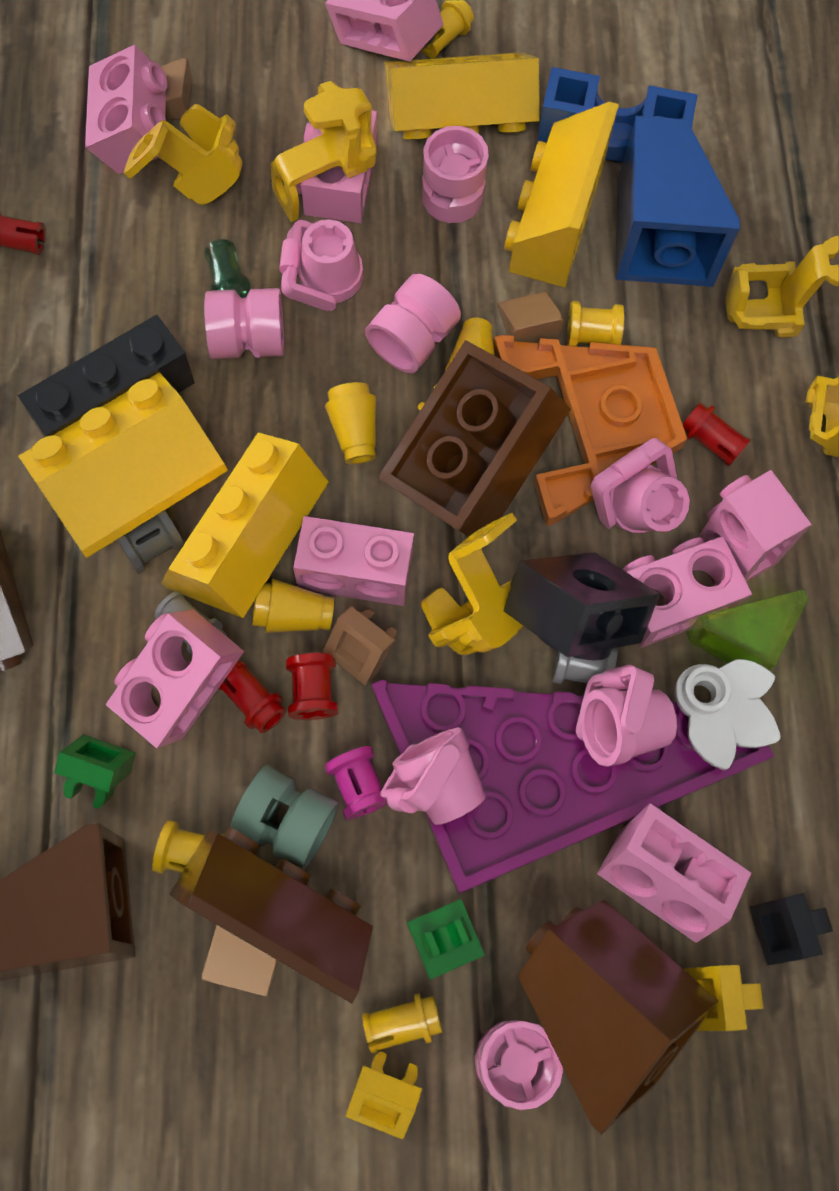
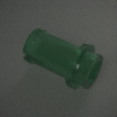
[204,239,250,298]

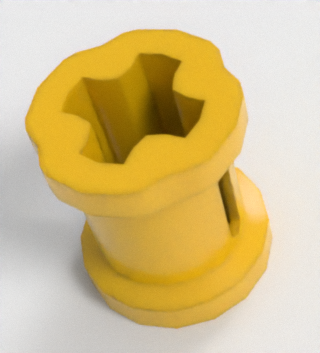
[567,301,624,346]
[152,820,224,874]

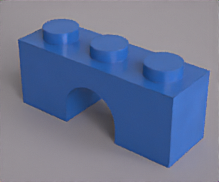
[536,67,698,162]

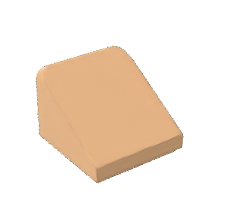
[202,925,278,997]

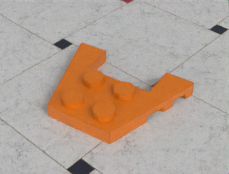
[494,335,687,526]

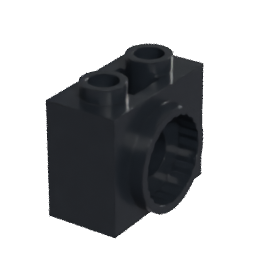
[504,552,660,661]

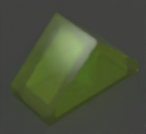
[687,589,808,671]

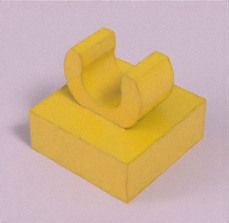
[685,965,764,1031]
[345,1051,422,1140]

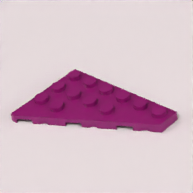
[371,680,774,895]

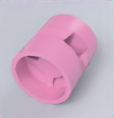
[422,126,489,223]
[365,274,461,373]
[204,288,284,359]
[474,1020,563,1110]

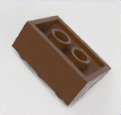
[378,340,571,537]
[169,827,373,1004]

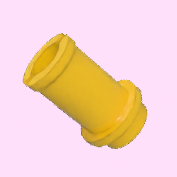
[421,0,474,58]
[362,993,443,1054]

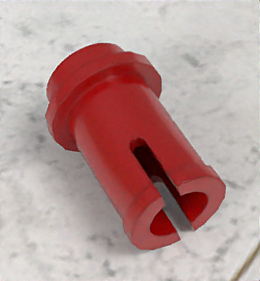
[0,212,46,255]
[682,402,751,467]
[218,661,286,733]

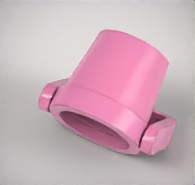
[279,219,364,311]
[591,438,690,533]
[576,665,677,767]
[381,727,486,825]

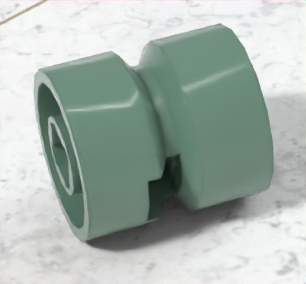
[230,765,339,871]

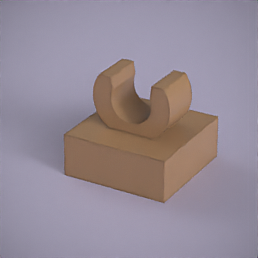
[323,606,397,685]

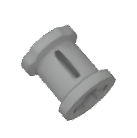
[552,648,618,684]

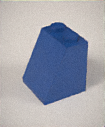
[615,116,740,287]

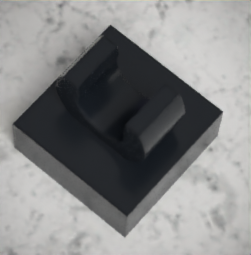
[750,893,833,966]

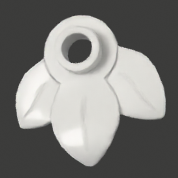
[674,660,781,770]

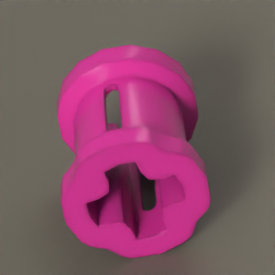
[324,746,388,821]

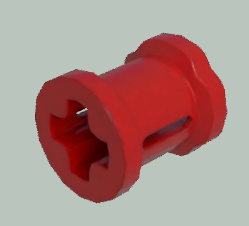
[285,653,339,720]

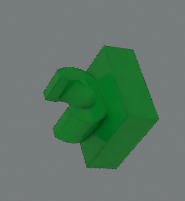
[54,734,136,809]
[406,899,485,980]

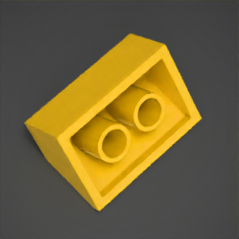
[384,52,540,139]
[504,102,619,288]
[19,372,228,558]
[161,432,329,618]

